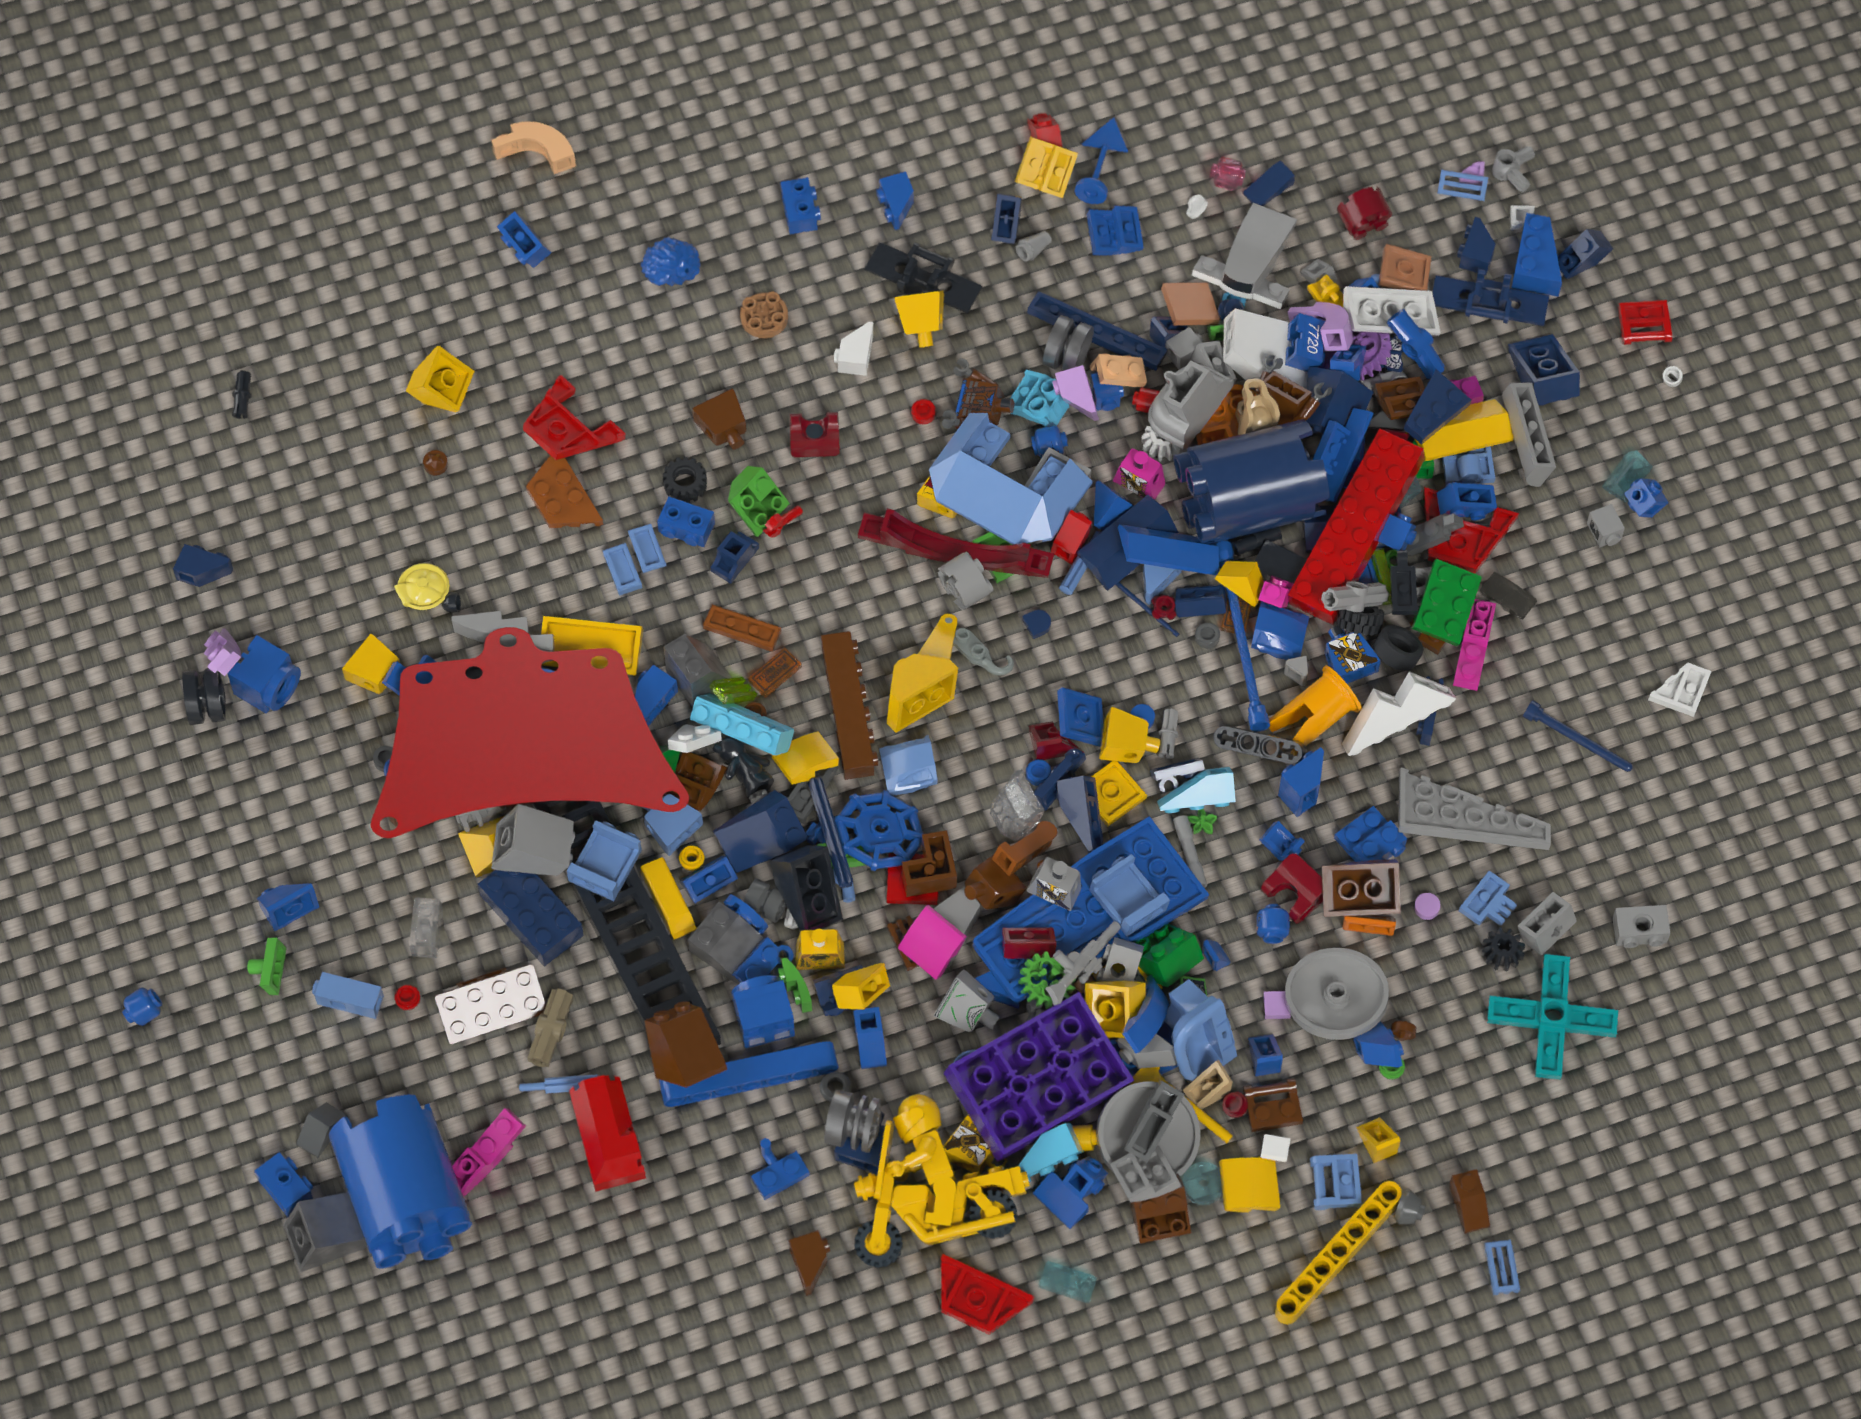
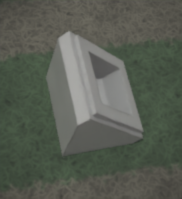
[1284,656,1308,686]

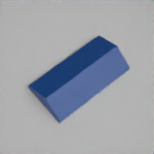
[1118,524,1219,575]

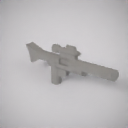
[1046,921,1121,1005]

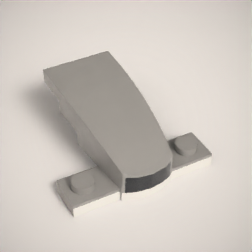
[1192,203,1297,309]

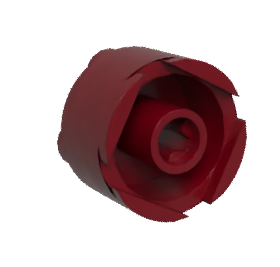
[1337,187,1392,240]

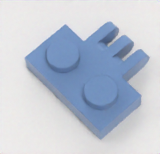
[1459,871,1517,926]

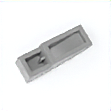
[451,611,529,646]

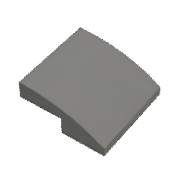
[1109,1146,1181,1202]

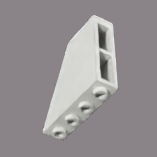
[1223,308,1308,389]

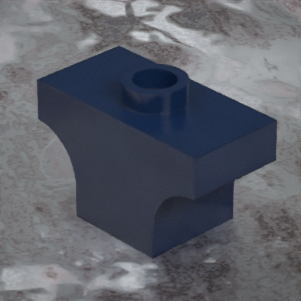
[710,531,759,584]

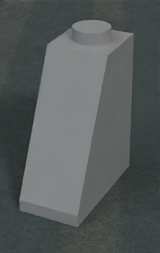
[933,886,980,968]

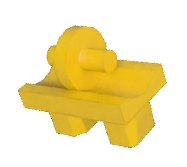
[1307,275,1344,307]

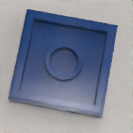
[1057,687,1104,747]

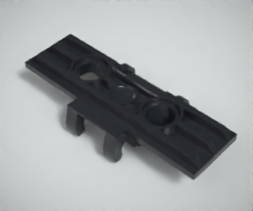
[865,242,982,314]

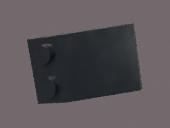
[770,845,843,932]

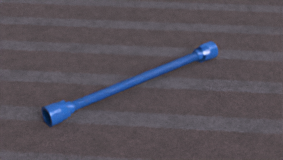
[1216,541,1270,732]

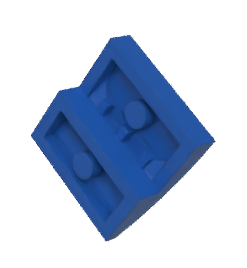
[1086,206,1144,255]

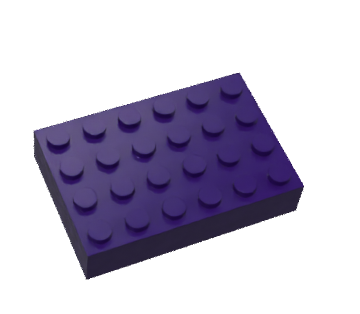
[943,992,1134,1162]

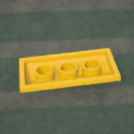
[1406,399,1514,461]

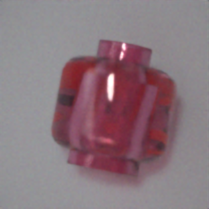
[1209,157,1246,191]

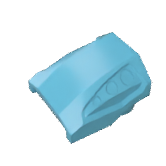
[1010,370,1069,427]

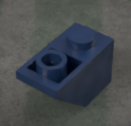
[1457,217,1496,276]
[1558,229,1614,279]
[173,544,233,587]

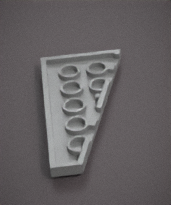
[1398,767,1551,850]

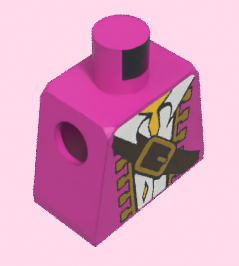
[1113,448,1165,500]

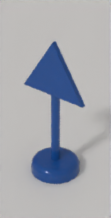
[1075,117,1128,204]

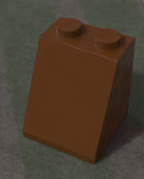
[644,1002,727,1088]

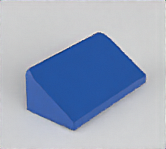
[679,856,738,904]
[1033,1171,1089,1229]

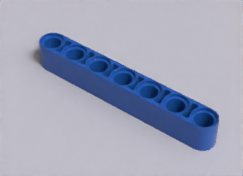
[659,1041,839,1107]

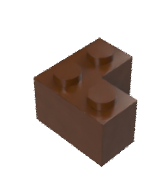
[901,830,957,897]

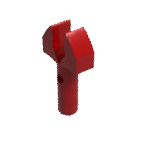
[763,506,803,538]

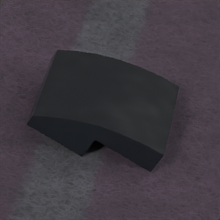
[1254,540,1307,608]

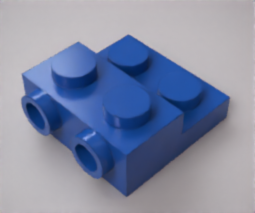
[1334,806,1407,862]

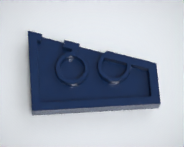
[1404,369,1472,445]

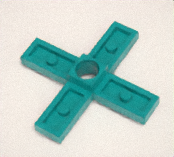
[1487,954,1619,1080]

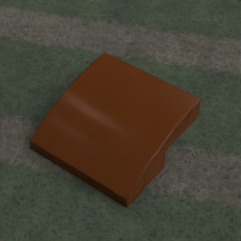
[1373,376,1425,420]
[663,752,727,811]

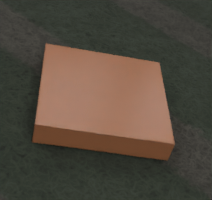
[1379,244,1432,291]
[1161,283,1220,325]

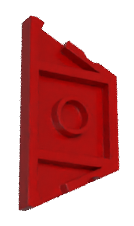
[941,1254,1034,1335]

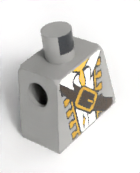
[1026,857,1081,911]

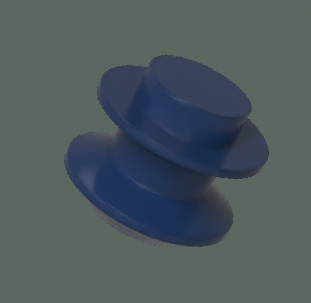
[1218,298,1244,322]

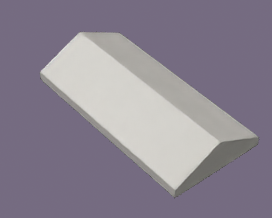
[1343,286,1441,335]

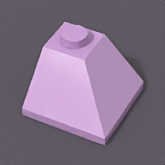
[1052,365,1099,421]

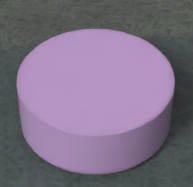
[1414,893,1440,920]

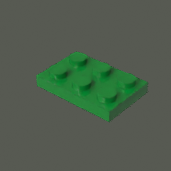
[1411,559,1482,646]

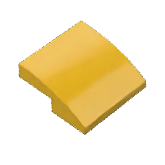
[1015,137,1078,198]
[772,731,839,784]
[1219,1157,1281,1213]

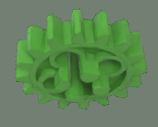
[1018,951,1076,1009]

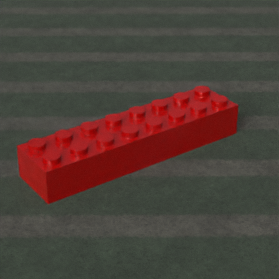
[1288,429,1425,626]

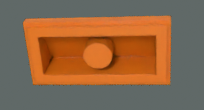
[1343,915,1396,936]

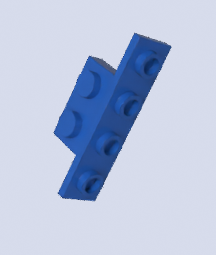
[1313,408,1374,502]

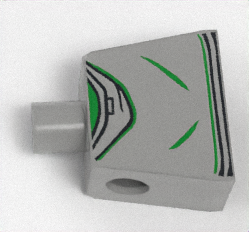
[933,969,1000,1032]

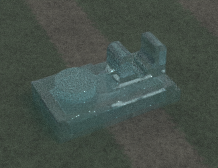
[1039,1261,1097,1304]

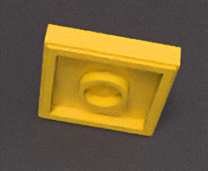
[1091,761,1147,827]

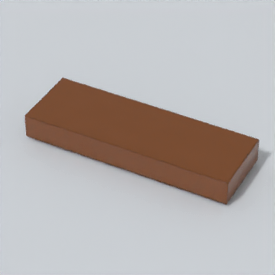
[703,604,782,652]

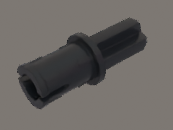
[232,370,252,419]

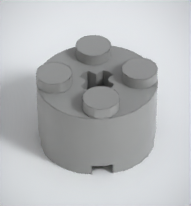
[938,552,994,610]

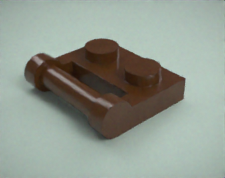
[1243,1078,1303,1132]

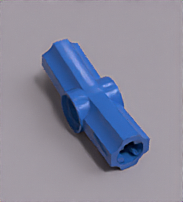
[1387,309,1445,379]

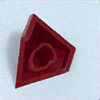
[1028,721,1085,760]

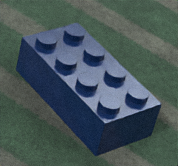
[478,870,584,967]

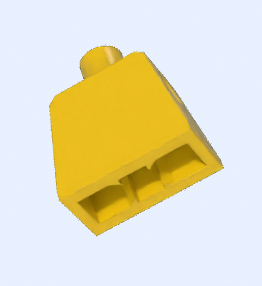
[894,291,944,348]
[342,634,400,694]
[1099,707,1160,763]

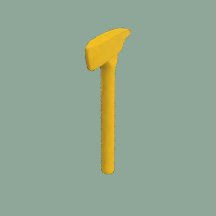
[1130,1067,1233,1143]

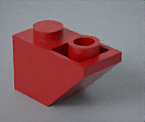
[1027,113,1063,148]
[1051,510,1092,565]

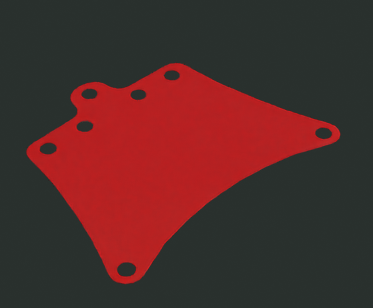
[370,627,689,838]

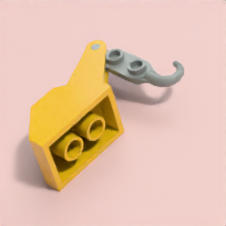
[887,614,1014,733]

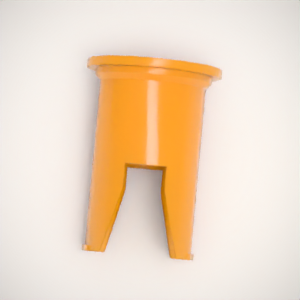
[1269,665,1362,756]

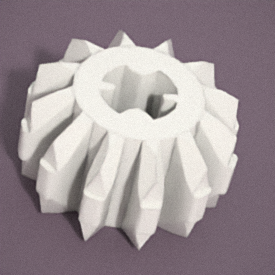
[1141,426,1180,462]

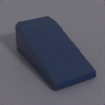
[1243,160,1295,206]

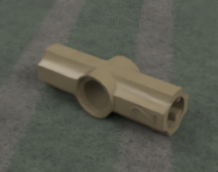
[527,988,573,1068]

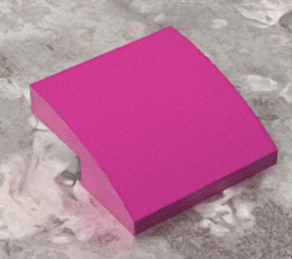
[898,905,967,980]

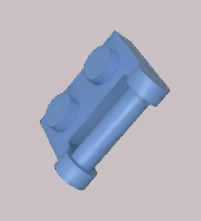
[1310,1154,1362,1210]

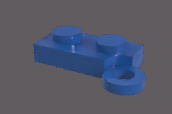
[732,937,794,983]

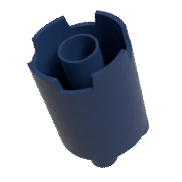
[1173,419,1329,543]

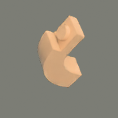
[491,122,576,174]

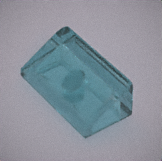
[1602,450,1653,502]

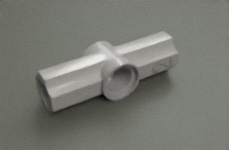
[1321,581,1389,612]

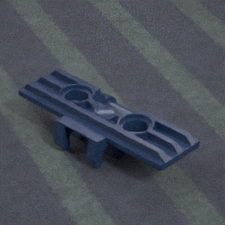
[1432,269,1549,326]

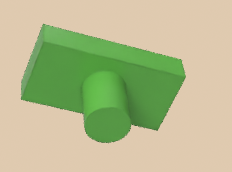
[247,938,286,995]

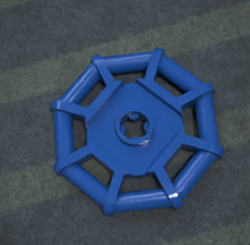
[834,790,924,871]

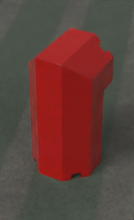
[569,1075,646,1192]

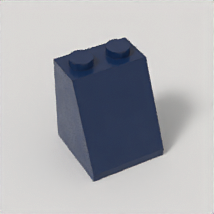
[1306,367,1373,436]

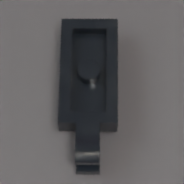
[1390,550,1418,615]

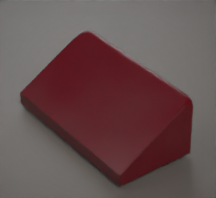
[1002,928,1056,959]

